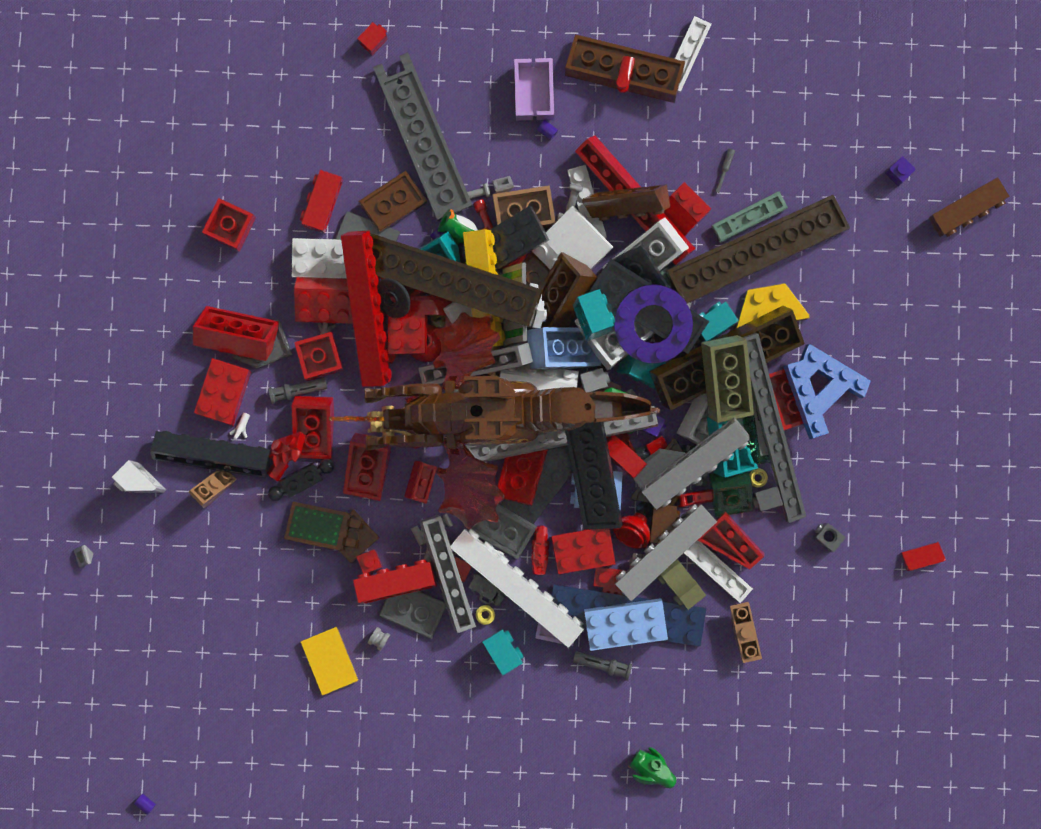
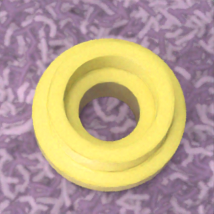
[748,468,768,488]
[476,605,495,625]

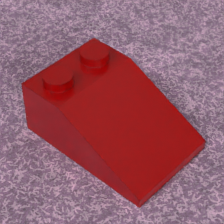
[292,396,334,459]
[343,433,391,501]

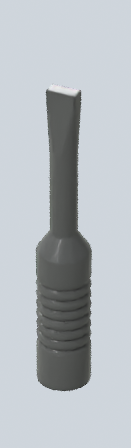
[715,149,735,193]

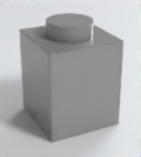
[580,368,610,392]

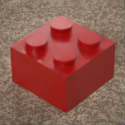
[202,198,256,252]
[294,332,344,381]

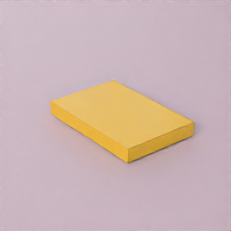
[301,627,358,695]

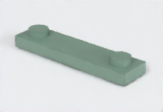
[711,191,788,243]

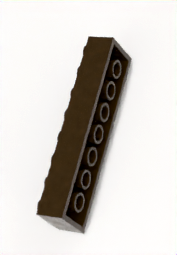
[649,306,805,410]

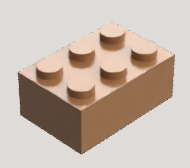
[493,185,556,228]

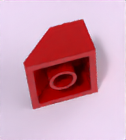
[664,182,711,236]

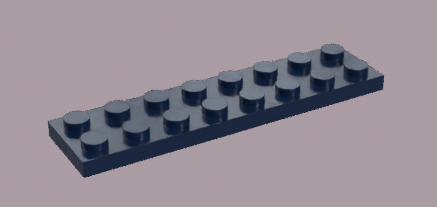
[552,584,706,647]

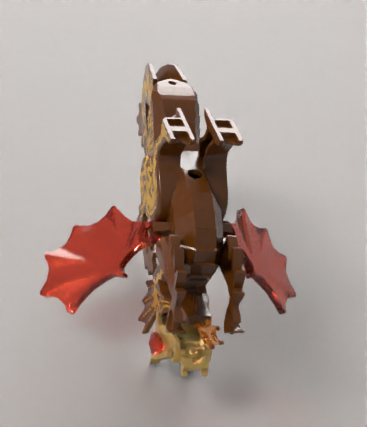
[329,312,660,529]

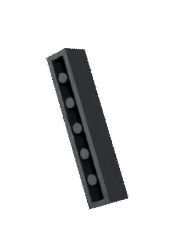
[151,431,271,479]

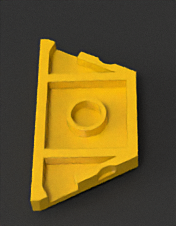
[736,284,810,328]

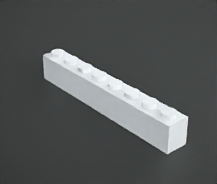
[451,529,585,648]

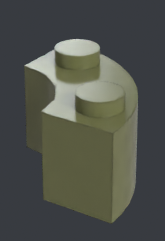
[657,559,706,610]

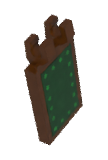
[284,502,363,551]

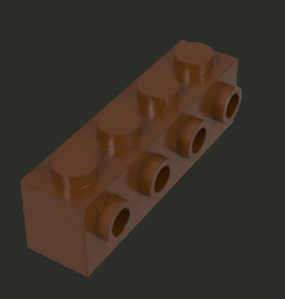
[929,177,1010,237]

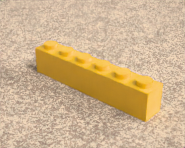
[463,229,505,348]

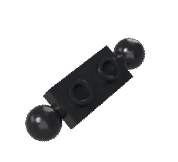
[268,459,334,501]

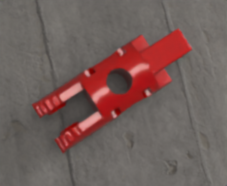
[531,525,549,575]

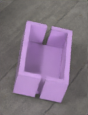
[514,58,554,121]

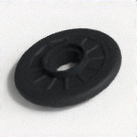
[377,278,410,318]

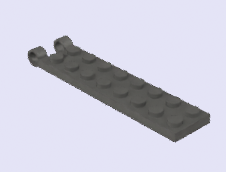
[373,52,473,221]

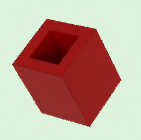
[357,22,388,56]
[356,549,383,574]

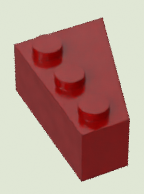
[697,511,764,569]

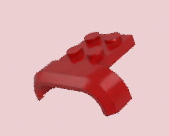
[381,296,450,355]

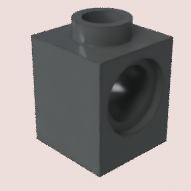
[752,486,783,512]
[813,523,846,552]

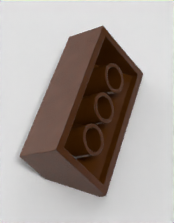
[582,184,670,221]
[540,252,598,328]

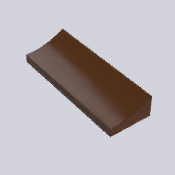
[565,34,685,103]

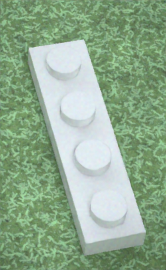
[675,16,711,93]
[567,165,607,238]
[684,541,753,603]

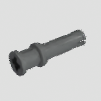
[268,377,328,404]
[573,651,632,681]

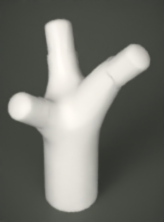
[230,412,250,440]

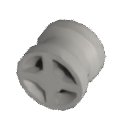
[368,627,390,651]

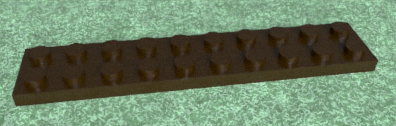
[666,195,850,304]
[362,230,543,327]

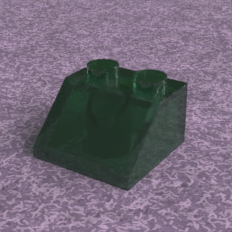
[709,471,753,517]

